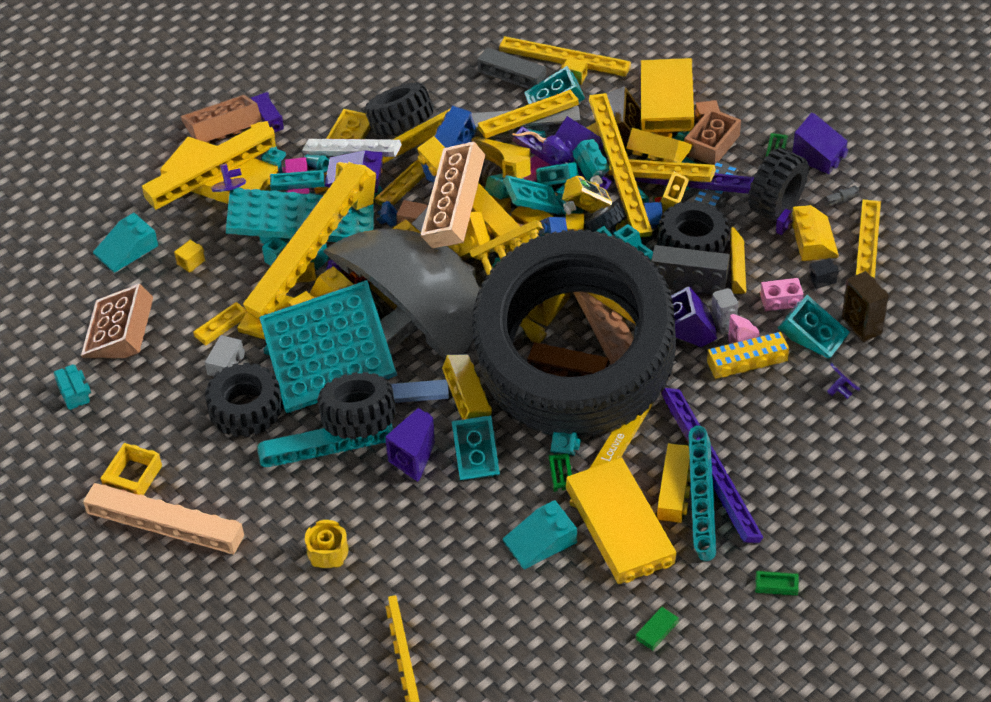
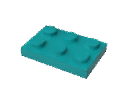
[503,175,562,214]

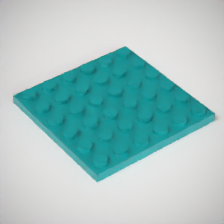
[259,280,398,413]

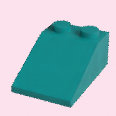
[524,66,585,104]
[93,213,159,273]
[778,295,850,359]
[452,416,500,481]
[503,500,577,570]

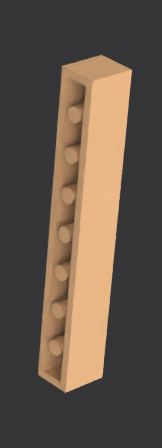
[83,483,244,555]

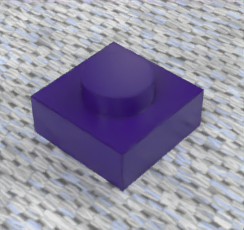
[776,209,793,235]

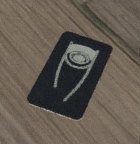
[374,298,389,320]

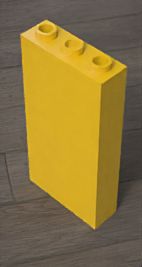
[641,58,694,133]
[160,137,279,204]
[566,458,677,585]

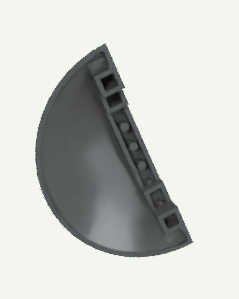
[323,229,479,359]

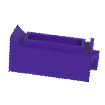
[251,92,284,133]

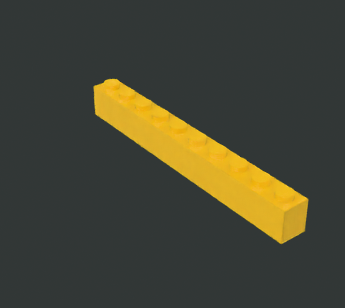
[417,136,531,253]
[243,162,371,319]

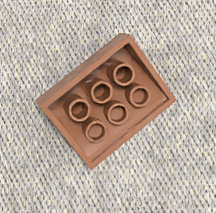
[180,95,262,143]
[81,284,153,358]

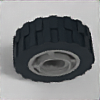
[584,201,626,232]

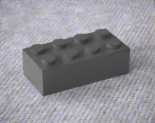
[651,245,729,295]

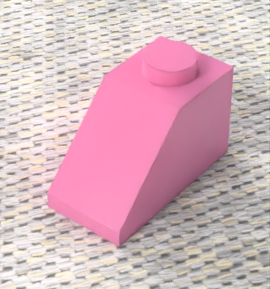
[728,314,760,344]

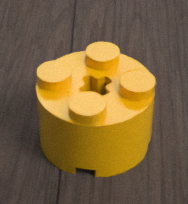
[305,520,349,568]

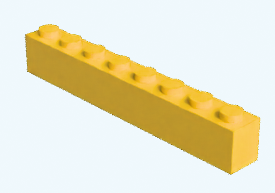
[142,122,276,210]

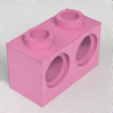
[760,278,804,311]

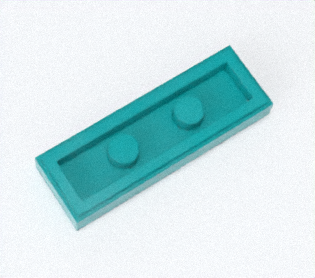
[270,170,324,191]

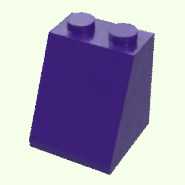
[792,112,848,174]
[555,116,603,151]
[671,287,718,347]
[385,408,435,482]

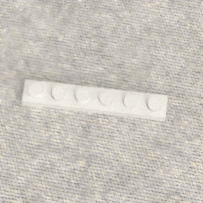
[302,139,402,157]

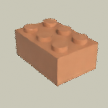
[684,108,741,165]

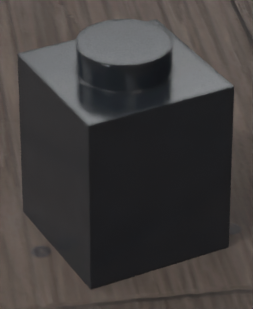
[808,258,839,289]

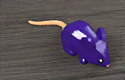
[512,131,574,163]

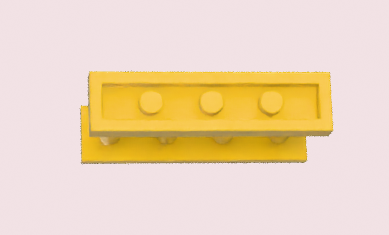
[469,220,543,275]

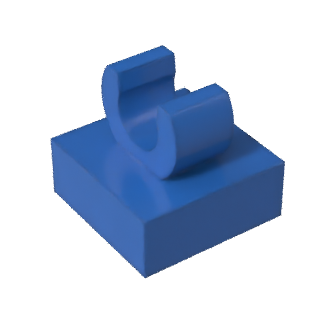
[376,201,398,227]

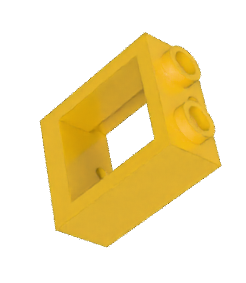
[101,443,162,495]

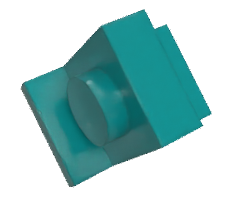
[614,224,653,259]

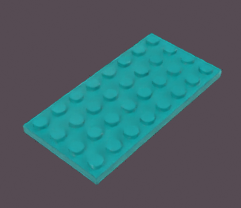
[226,187,374,242]

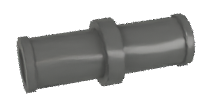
[823,185,860,207]

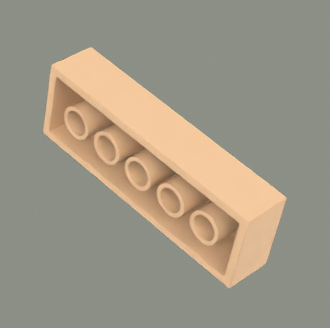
[420,141,485,248]

